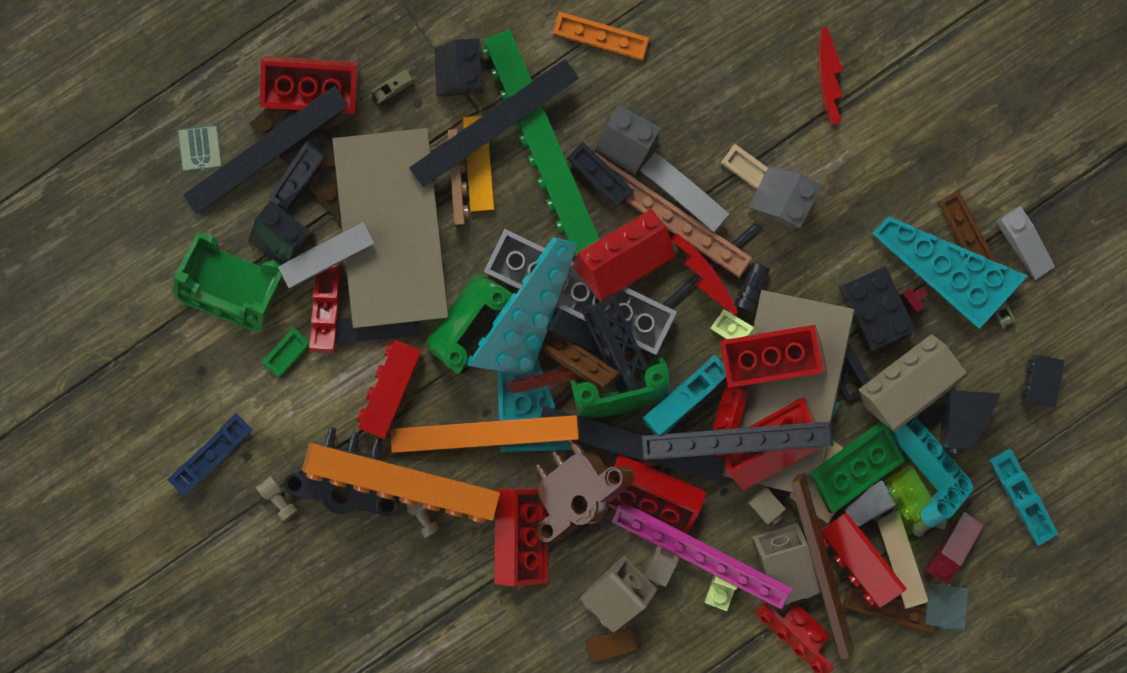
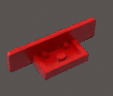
[712,381,749,458]
[754,602,834,673]

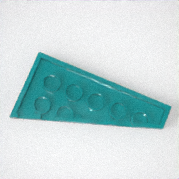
[872,216,1028,329]
[466,237,577,376]
[496,310,571,452]

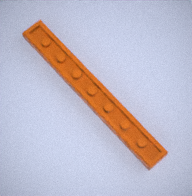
[390,415,580,453]

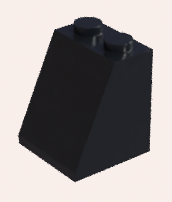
[434,38,484,96]
[248,200,314,265]
[940,390,1000,454]

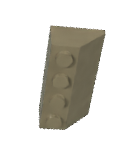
[858,334,968,432]

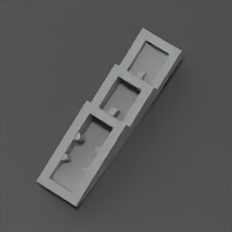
[640,152,730,233]
[278,222,374,289]

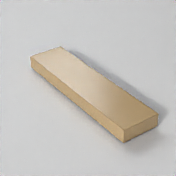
[877,511,929,609]

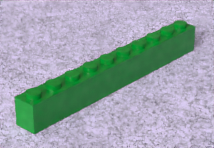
[482,29,600,258]

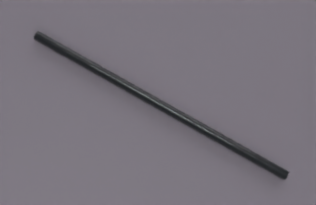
[553,223,760,409]

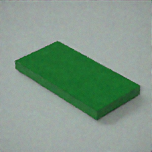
[809,421,905,514]

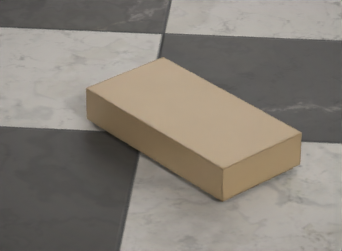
[720,144,768,189]

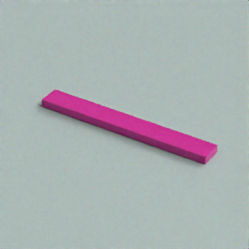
[612,501,792,609]

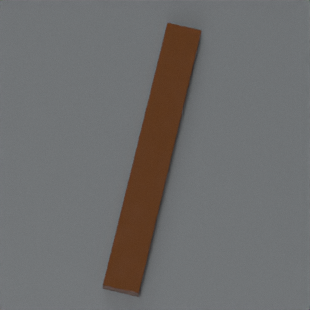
[791,473,854,659]

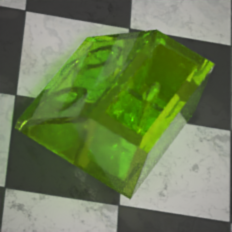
[885,465,932,523]

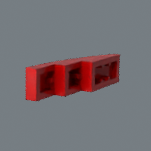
[818,26,843,127]
[670,233,738,315]
[309,262,342,353]

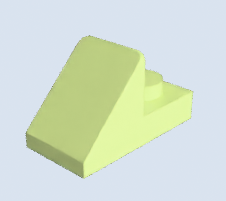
[710,309,759,339]
[704,575,737,611]

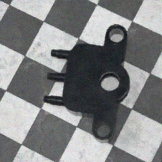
[284,427,400,516]

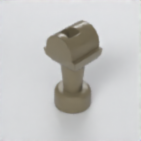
[256,475,297,521]
[406,501,441,538]

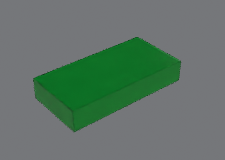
[262,327,310,378]

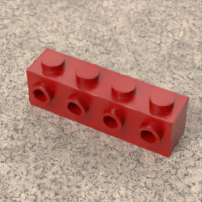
[356,340,423,439]

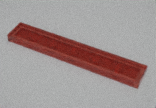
[506,351,649,394]

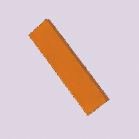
[553,11,650,61]

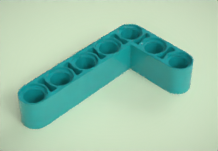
[889,416,973,528]

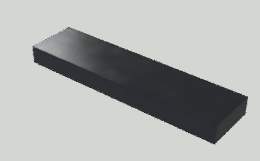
[335,318,419,343]

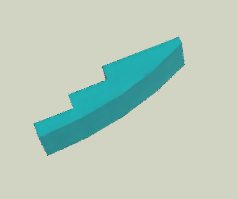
[989,449,1059,546]

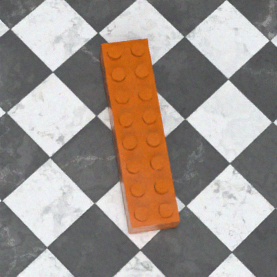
[302,442,500,523]

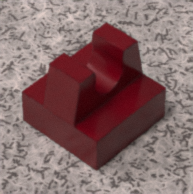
[899,287,928,316]

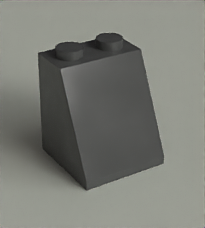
[594,105,661,175]
[748,165,822,229]

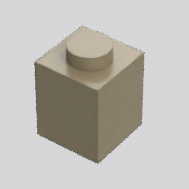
[747,487,785,525]
[644,545,679,587]

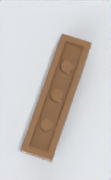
[448,129,469,226]

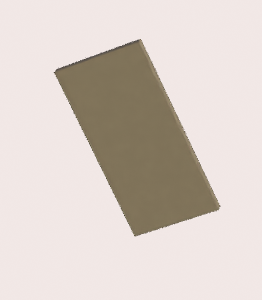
[332,128,448,328]
[722,290,855,497]

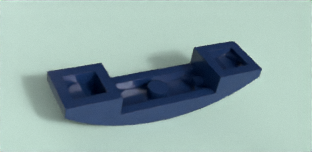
[167,413,253,497]

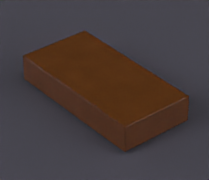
[585,626,637,663]

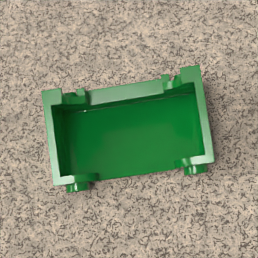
[173,232,283,332]
[427,274,513,374]
[569,355,670,421]

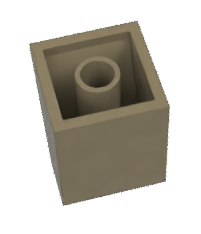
[753,523,821,607]
[580,556,657,633]

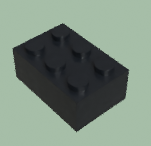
[839,266,916,351]

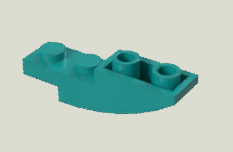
[643,355,726,436]

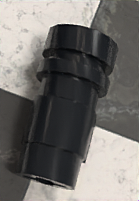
[734,263,770,314]

